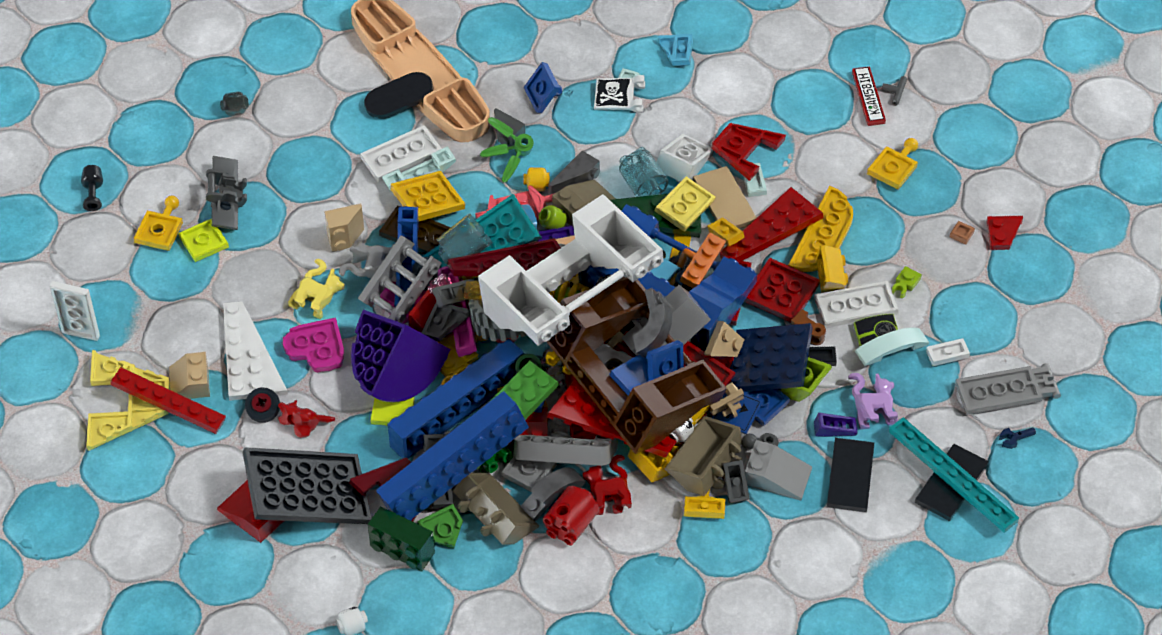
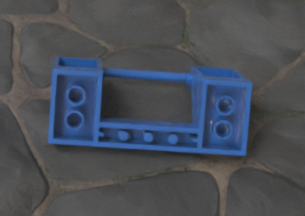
[578,204,757,351]

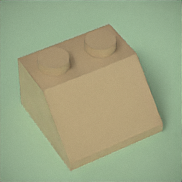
[324,203,364,252]
[169,352,210,399]

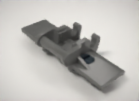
[206,156,247,230]

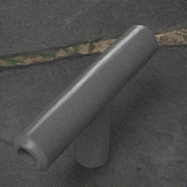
[882,76,907,105]

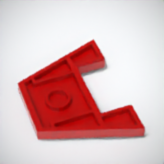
[711,123,786,181]

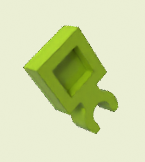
[892,266,922,298]

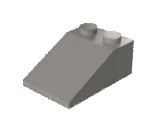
[745,440,812,501]

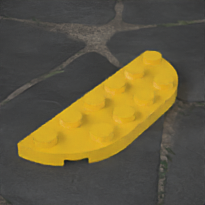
[788,185,853,272]

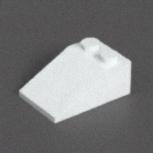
[655,134,714,183]

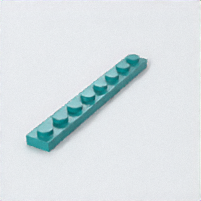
[889,417,1019,533]

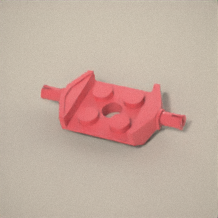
[475,185,555,220]

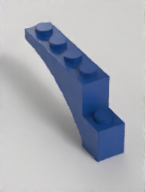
[394,207,419,310]

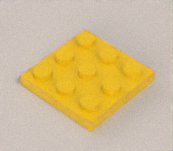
[390,171,465,221]

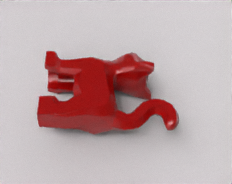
[583,455,632,515]

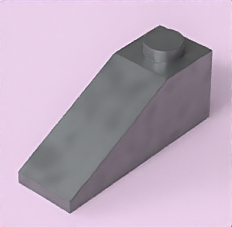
[548,151,600,195]

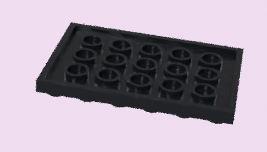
[242,447,372,524]

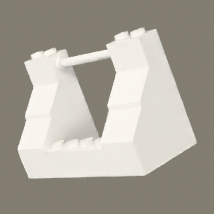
[478,194,664,346]

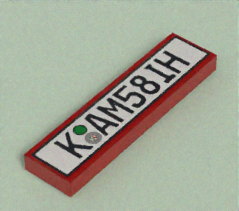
[852,66,886,126]

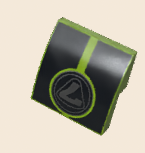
[853,314,898,346]

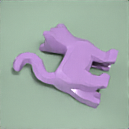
[848,373,898,430]

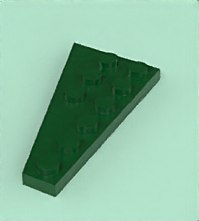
[610,193,701,238]

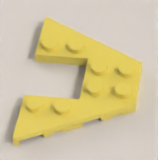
[87,350,170,451]

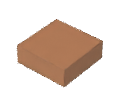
[950,221,975,244]

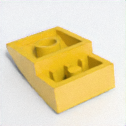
[628,441,685,483]

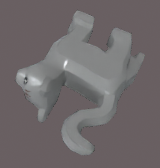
[339,242,396,282]

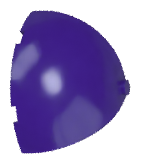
[351,309,451,402]

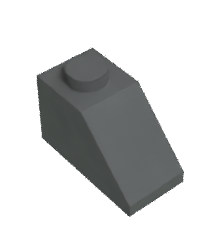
[494,108,525,147]

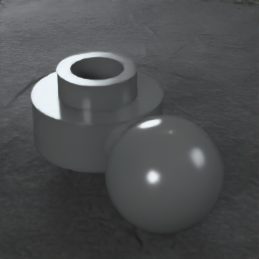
[742,433,779,449]

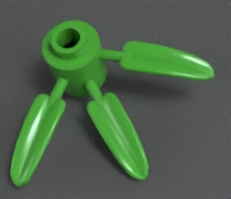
[480,117,534,183]

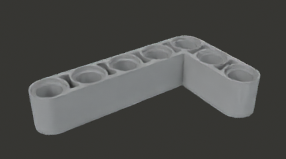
[514,435,618,466]

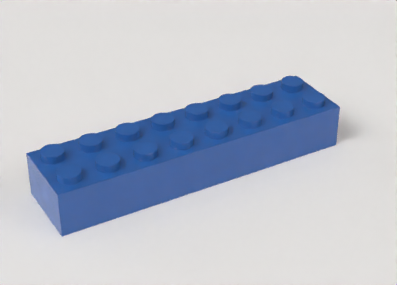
[388,339,524,459]
[376,391,529,521]

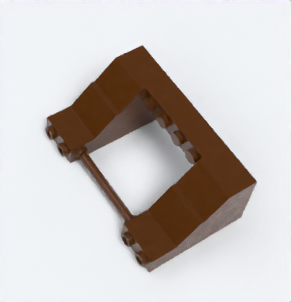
[547,277,727,455]

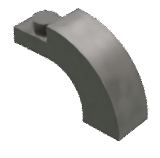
[632,288,672,358]
[521,467,586,521]

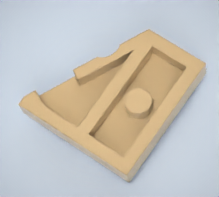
[704,321,744,357]

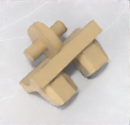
[710,383,744,418]

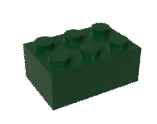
[368,506,435,571]

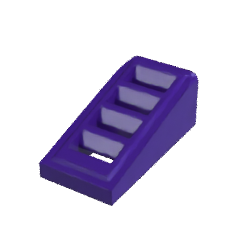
[814,412,858,437]

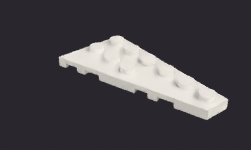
[223,301,288,401]

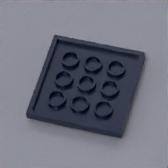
[729,323,813,392]

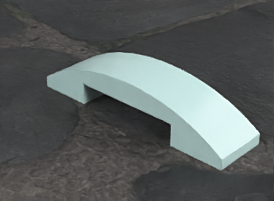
[382,146,456,191]
[855,328,929,366]

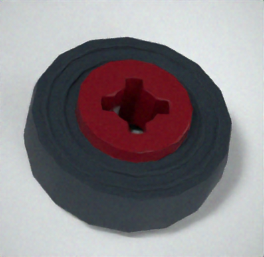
[245,387,280,423]

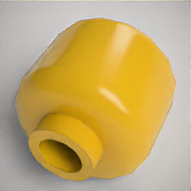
[523,167,550,192]

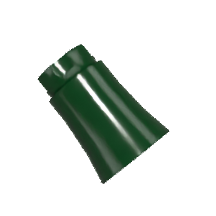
[515,354,548,373]

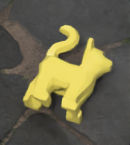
[288,259,345,319]

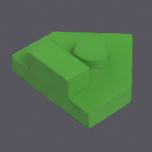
[417,504,463,549]

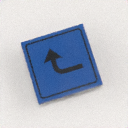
[712,393,763,434]

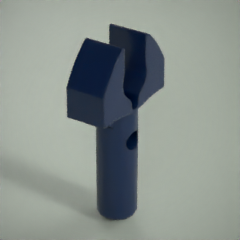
[999,427,1036,449]

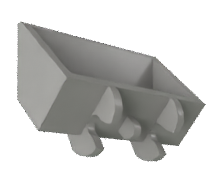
[622,285,711,356]

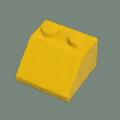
[816,245,848,293]

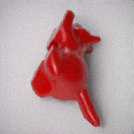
[278,400,335,438]

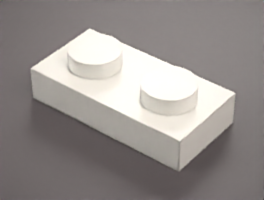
[926,338,970,366]

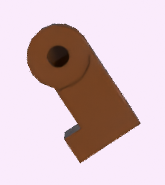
[790,309,826,346]

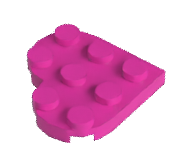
[283,317,344,373]

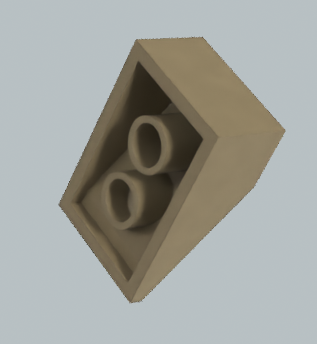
[552,179,616,226]

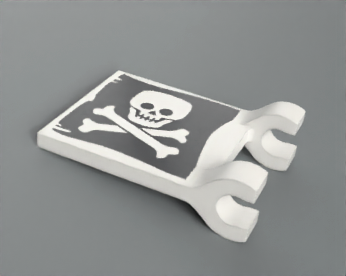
[594,75,646,113]

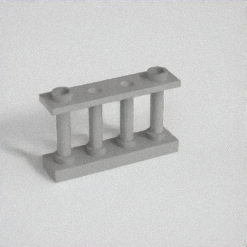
[358,235,442,323]

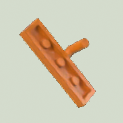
[677,232,726,288]

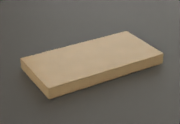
[693,166,757,228]

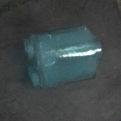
[619,147,668,197]
[437,213,493,264]

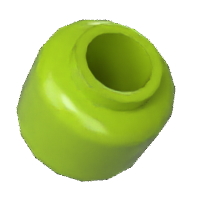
[539,205,567,230]

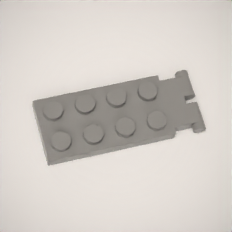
[955,363,1061,415]

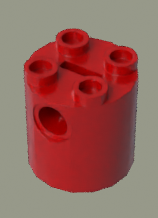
[543,486,599,546]

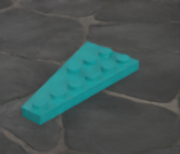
[422,194,543,267]

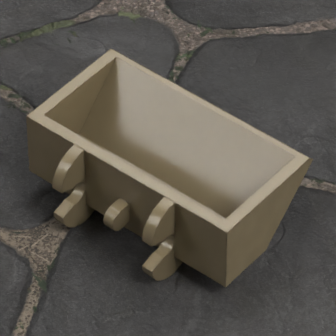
[665,416,742,496]
[453,473,539,545]

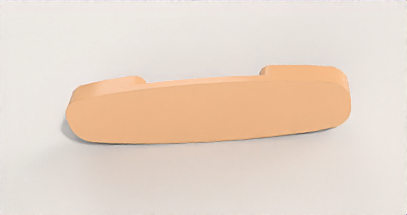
[351,0,490,142]

